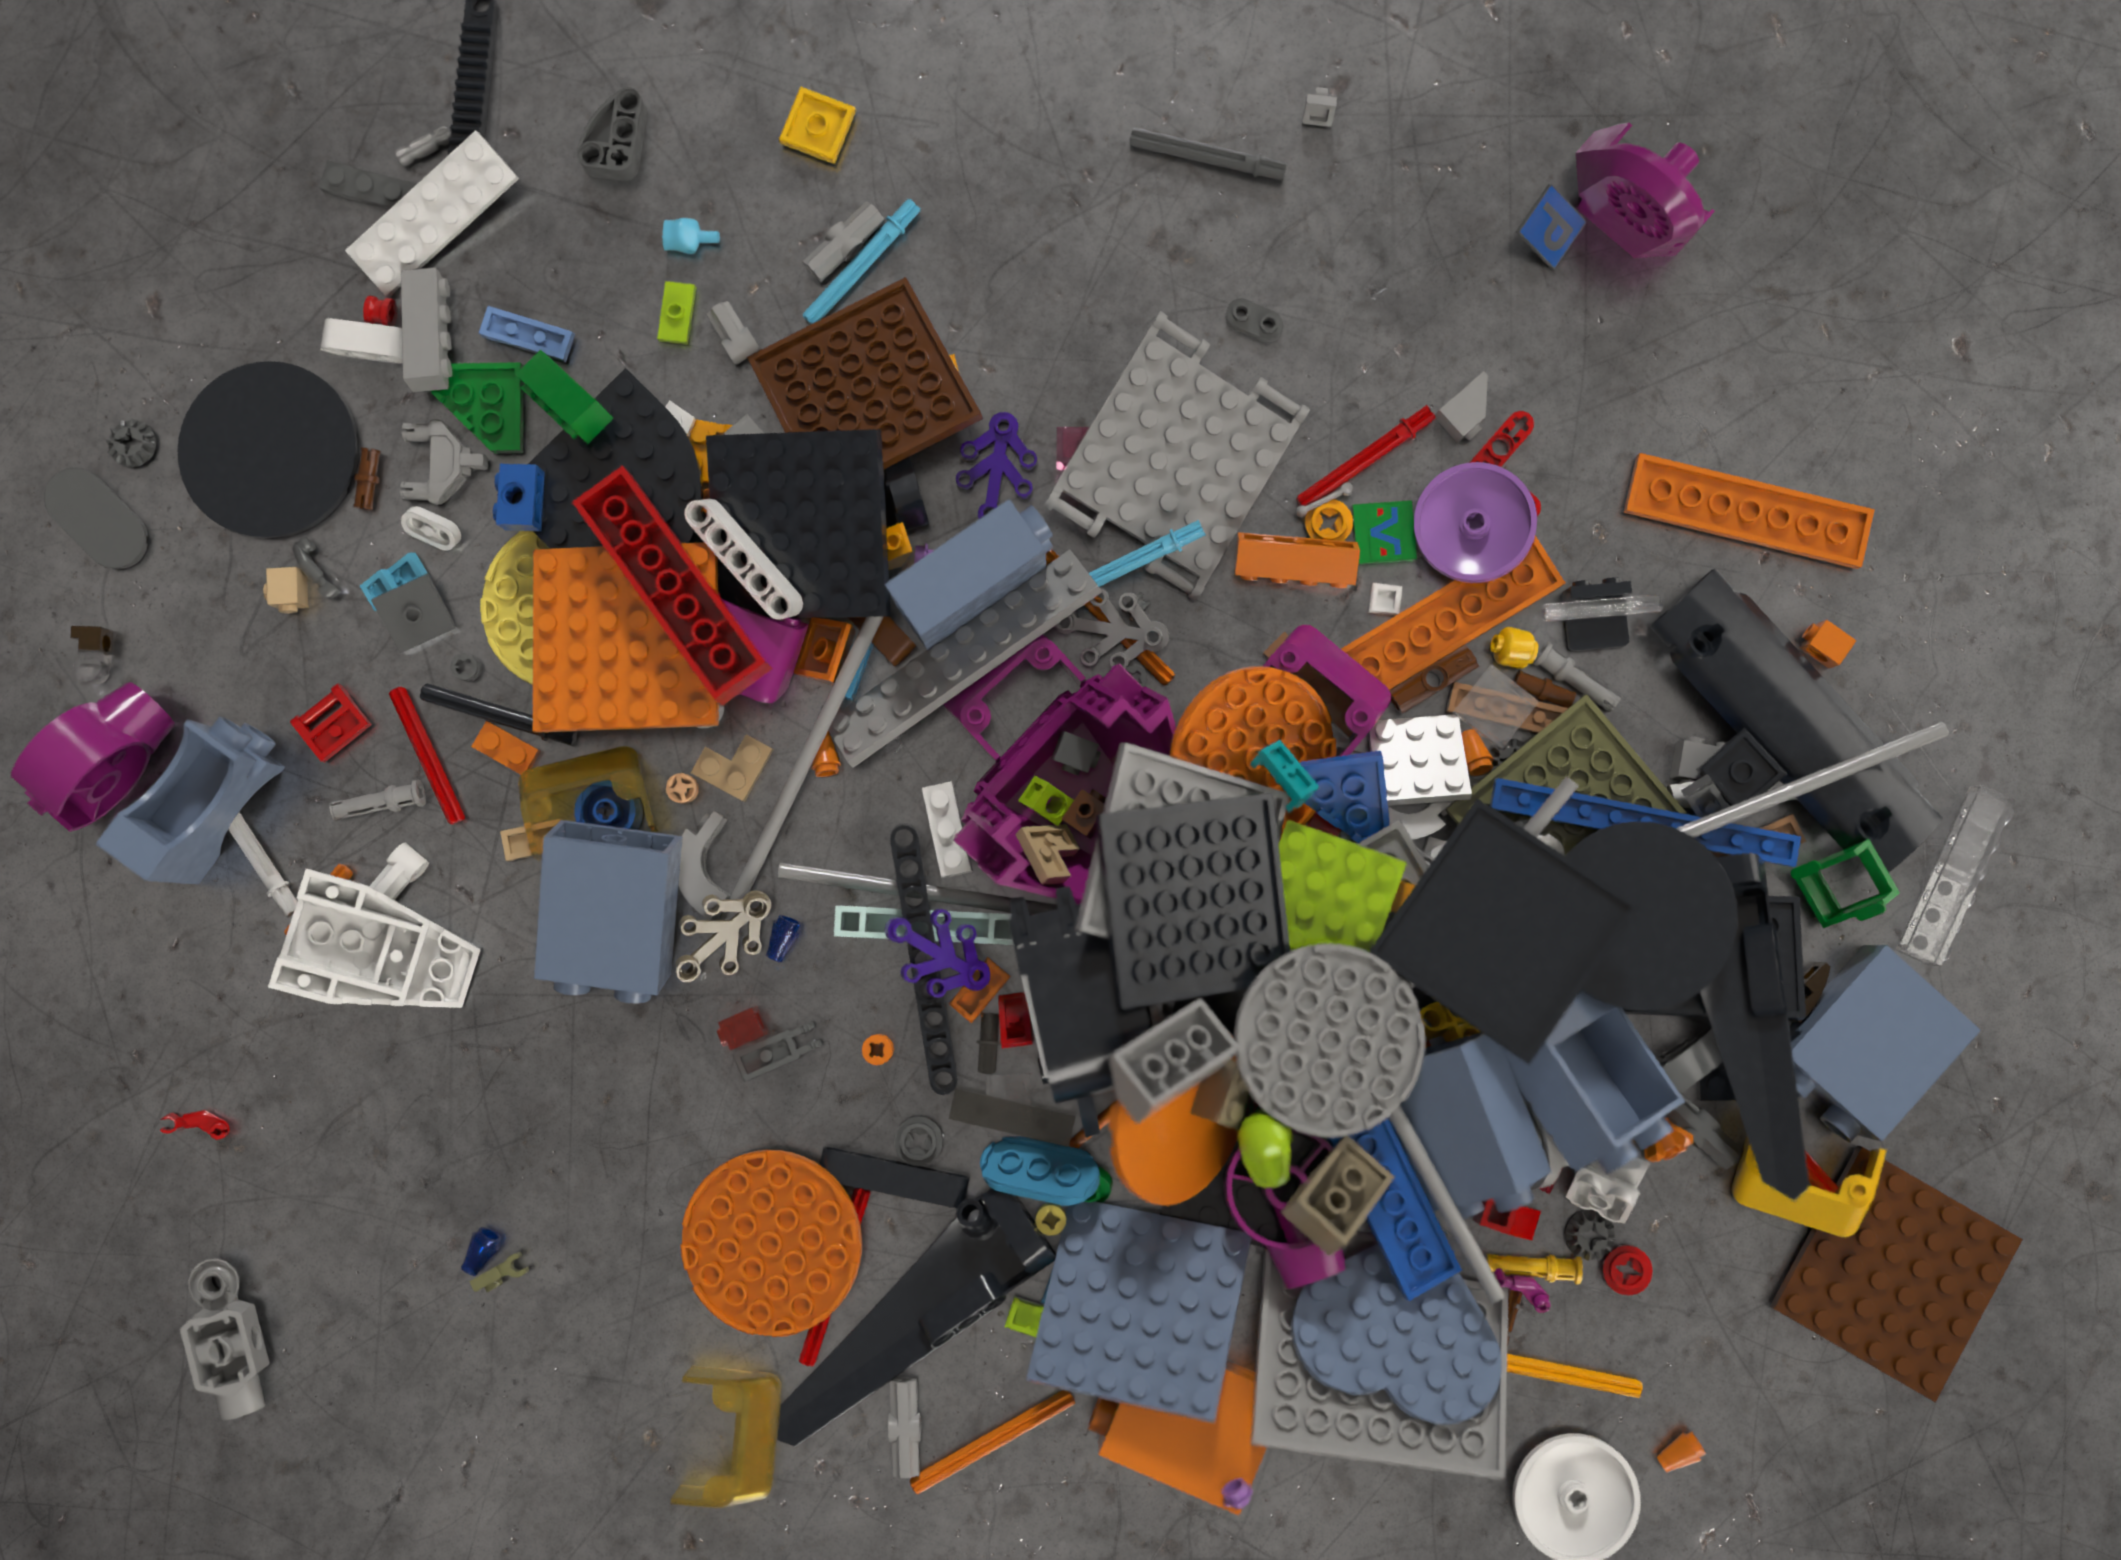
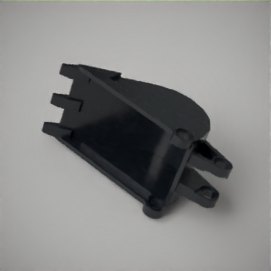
[1009,886,1153,1137]

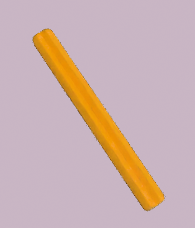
[1507,1354,1643,1398]

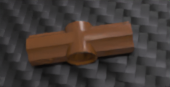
[1390,645,1479,715]

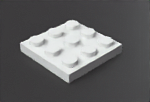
[1368,714,1472,806]

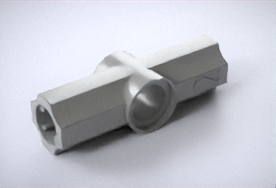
[803,201,885,282]
[888,1377,921,1478]

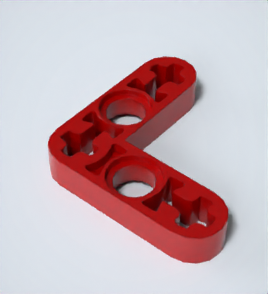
[1469,411,1541,517]

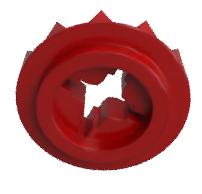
[1602,1245,1653,1296]

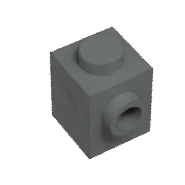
[1051,731,1101,776]

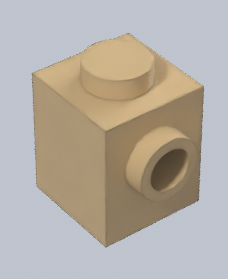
[263,567,308,613]

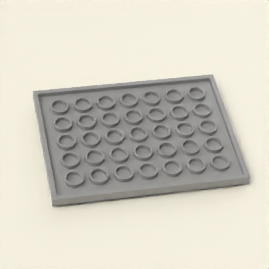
[1250,1251,1508,1479]

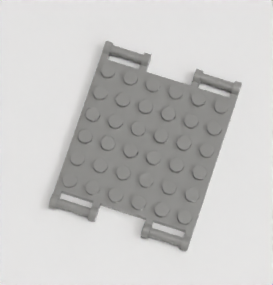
[1043,311,1310,601]

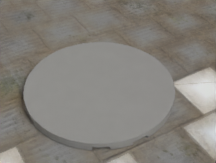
[1234,944,1425,1137]

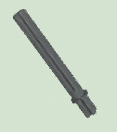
[1130,128,1287,181]

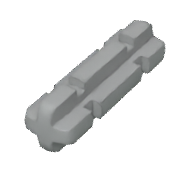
[395,126,451,166]

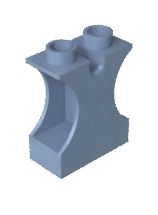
[96,716,285,885]

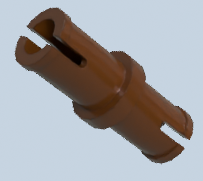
[353,448,381,510]
[1512,670,1576,708]

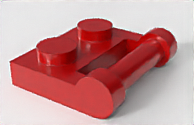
[290,683,372,762]

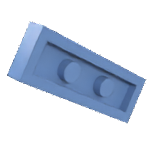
[478,306,575,363]

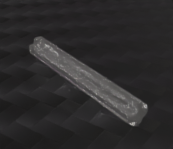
[1542,594,1663,622]

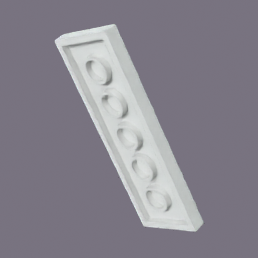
[345,130,519,297]

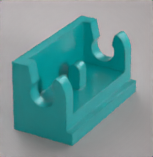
[1250,740,1320,812]

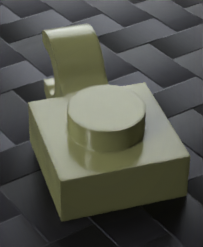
[469,1252,530,1292]

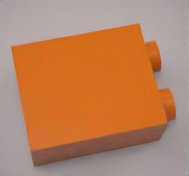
[1087,1360,1267,1516]

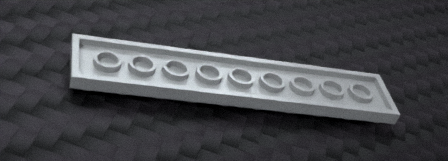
[828,549,1102,768]

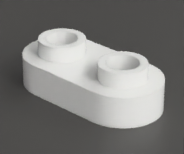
[401,506,461,550]

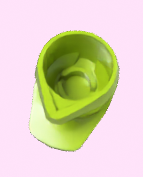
[1238,1109,1292,1188]

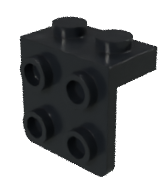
[1562,577,1632,651]

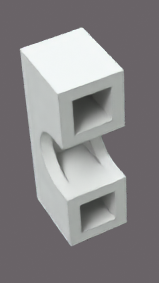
[922,781,973,879]

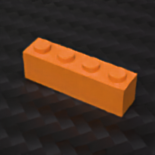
[1234,532,1360,588]

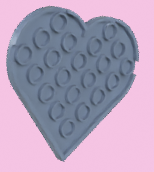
[1291,1244,1502,1425]

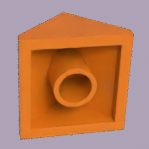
[793,617,856,686]

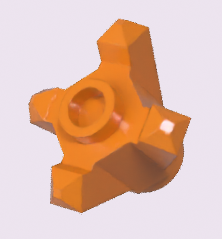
[1644,1118,1693,1163]

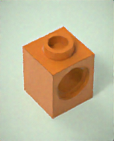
[1800,619,1857,669]

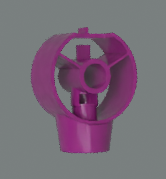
[10,682,175,832]
[1223,1129,1346,1289]

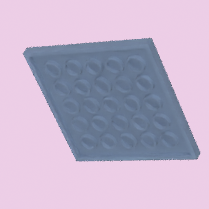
[1026,1201,1252,1424]

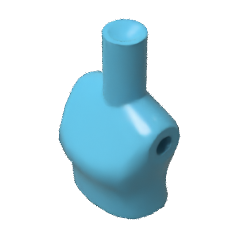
[662,218,720,254]

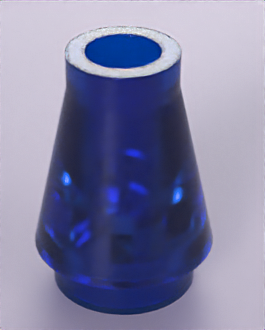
[766,915,802,962]
[461,1227,501,1276]

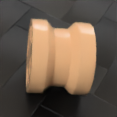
[666,773,699,804]

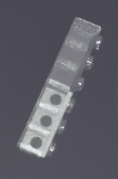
[1895,785,2016,966]

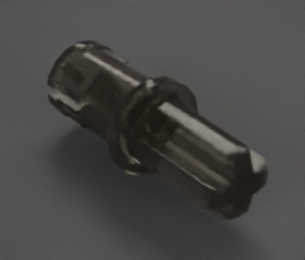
[977,1013,1001,1074]

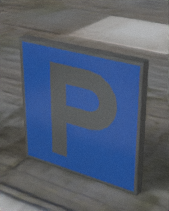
[1516,183,1587,270]

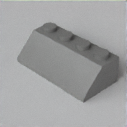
[1110,998,1241,1124]

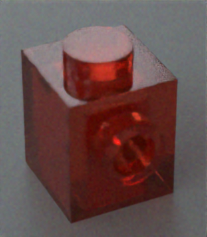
[717,1007,768,1051]

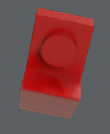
[998,992,1035,1049]

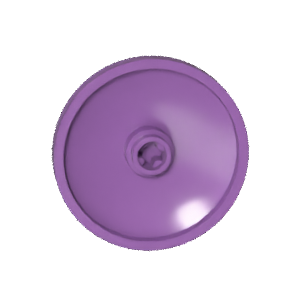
[1414,462,1537,583]

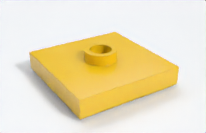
[779,86,856,164]

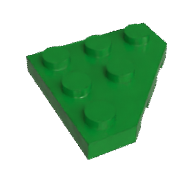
[431,362,524,454]

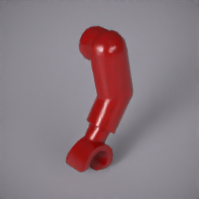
[160,1110,230,1140]

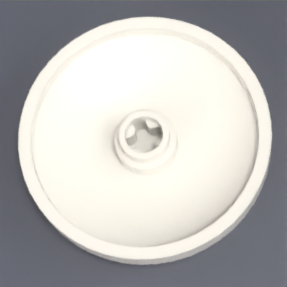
[1512,1433,1641,1560]

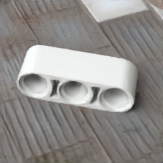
[320,318,403,363]

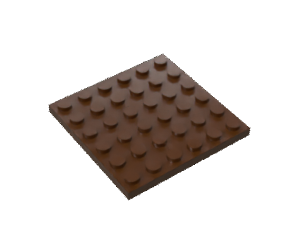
[747,277,983,470]
[1770,1145,2023,1403]

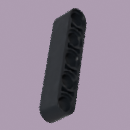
[819,1147,970,1208]

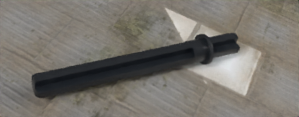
[420,683,578,746]

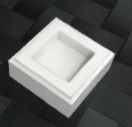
[1368,583,1403,617]

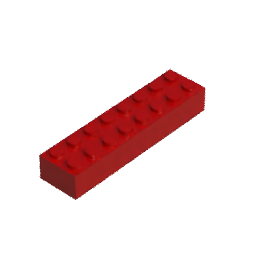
[572,465,772,706]

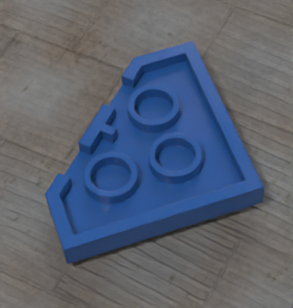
[1299,750,1390,843]

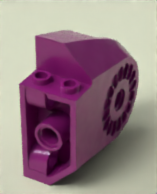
[1575,123,1715,258]

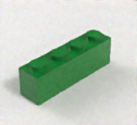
[515,349,613,444]

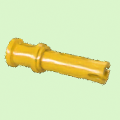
[1486,1254,1583,1285]

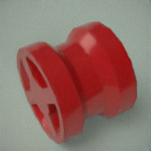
[363,295,397,326]

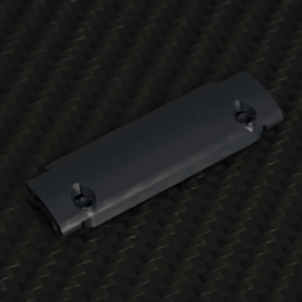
[1649,568,1943,873]

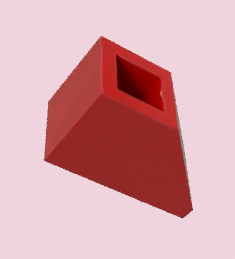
[1472,1199,1541,1241]

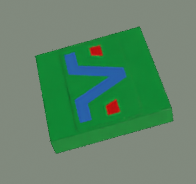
[1351,500,1417,565]

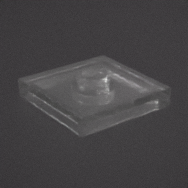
[1452,665,1539,750]

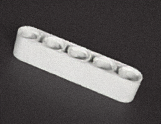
[684,499,803,620]

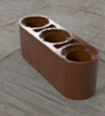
[847,616,917,667]

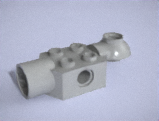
[180,1259,270,1420]

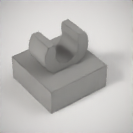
[1302,87,1337,127]

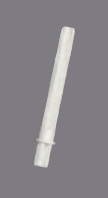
[228,812,297,918]

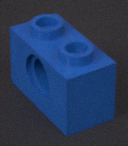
[493,464,545,532]

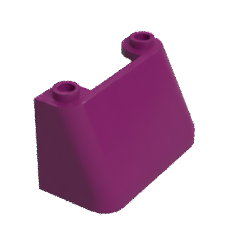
[718,591,809,703]

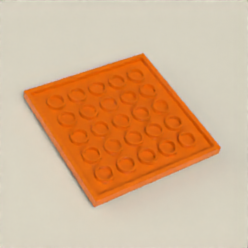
[533,542,719,733]

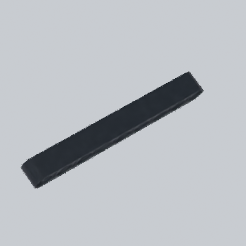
[890,823,957,1095]

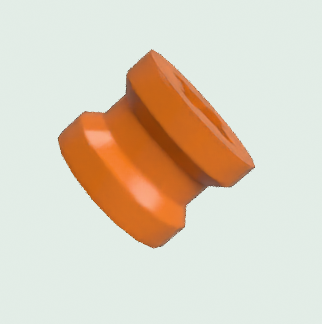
[862,1034,894,1065]

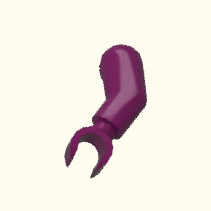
[1494,1268,1551,1313]

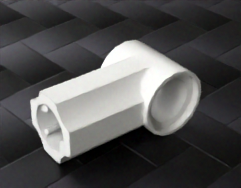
[370,842,429,900]

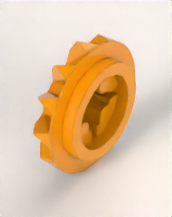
[1305,499,1353,541]

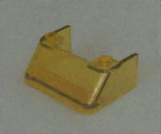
[518,746,658,861]
[671,1366,782,1508]

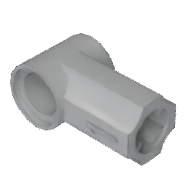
[707,301,760,365]

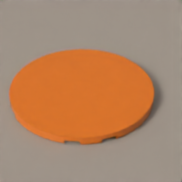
[1169,666,1337,840]
[1109,1027,1240,1205]
[680,1150,862,1337]

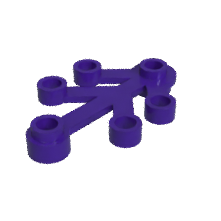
[955,412,1037,519]
[884,909,991,998]

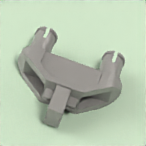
[400,419,488,504]

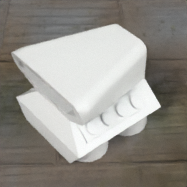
[1566,1157,1651,1224]

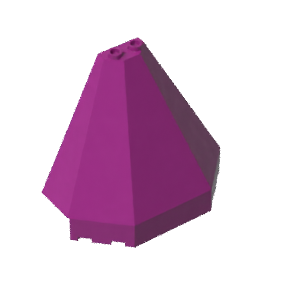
[953,663,1176,904]

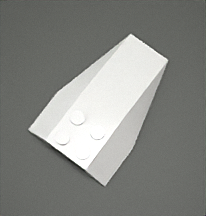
[268,868,481,1008]

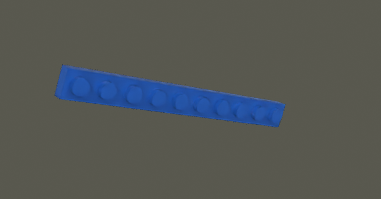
[1490,778,1801,867]

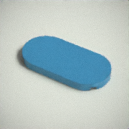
[980,1135,1100,1206]

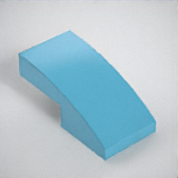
[360,553,429,611]

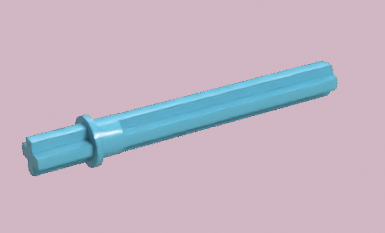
[803,199,921,324]
[1089,520,1206,587]

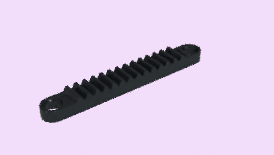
[447,0,498,155]

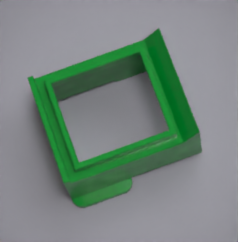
[1790,839,1900,929]

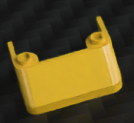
[1732,1135,1887,1237]

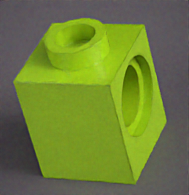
[1019,776,1074,826]

